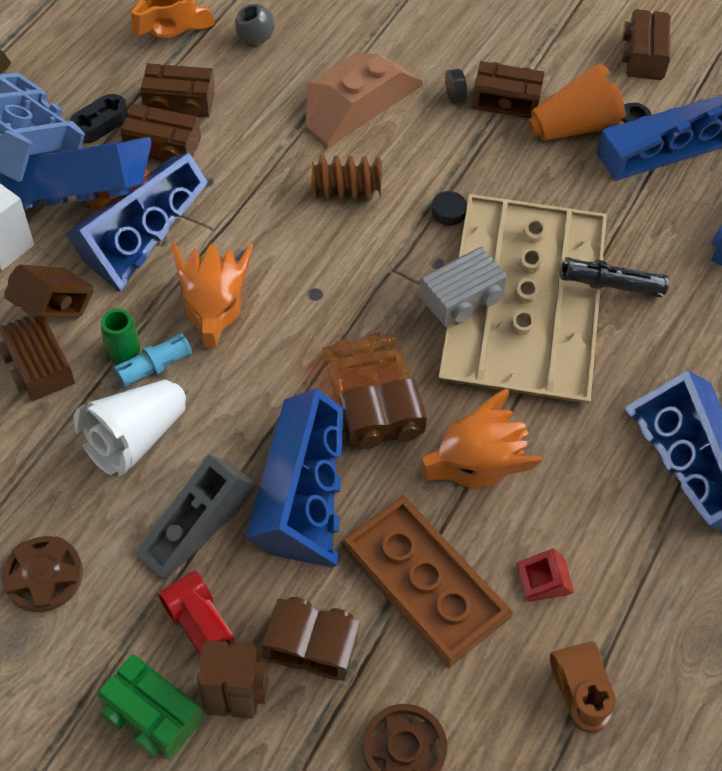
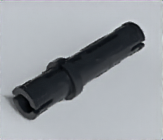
[560,257,669,298]

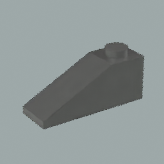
[135,454,257,579]

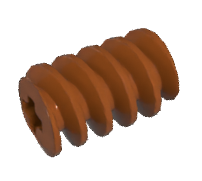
[311,155,382,200]

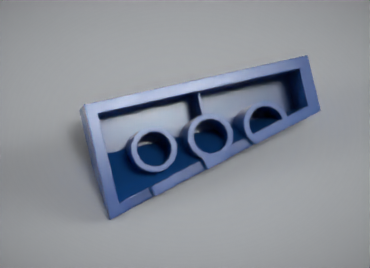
[597,95,722,181]
[0,137,151,209]
[65,152,208,291]
[625,370,722,531]
[245,388,343,567]

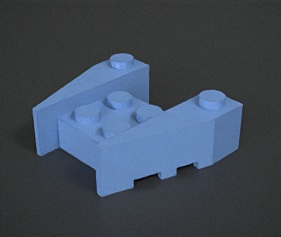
[0,73,85,182]

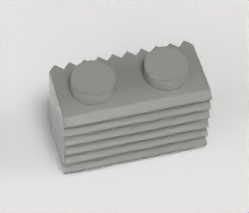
[419,247,507,327]

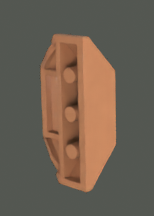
[305,52,423,148]

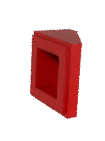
[516,548,574,602]

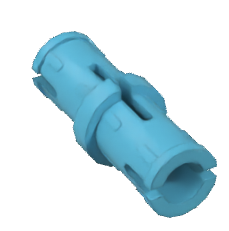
[113,333,192,388]

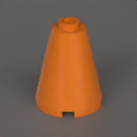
[528,64,626,141]

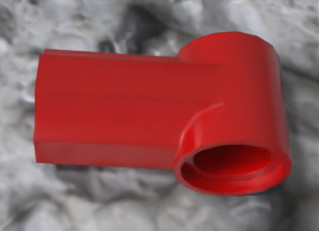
[157,570,235,656]

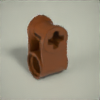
[550,641,616,733]

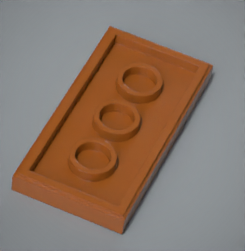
[341,495,513,668]

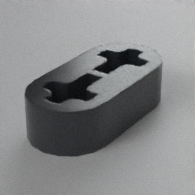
[70,94,128,144]

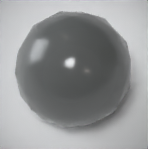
[235,4,275,45]

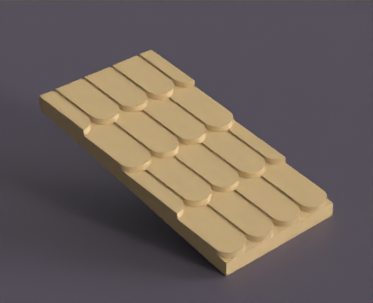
[438,194,607,404]

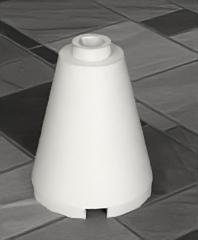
[74,380,186,476]

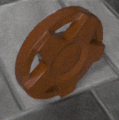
[2,536,83,612]
[363,704,447,771]

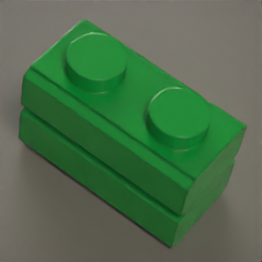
[97,654,204,760]

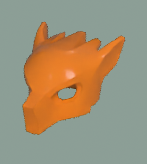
[131,0,215,39]
[171,242,253,349]
[421,388,542,489]

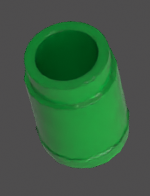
[100,309,141,364]

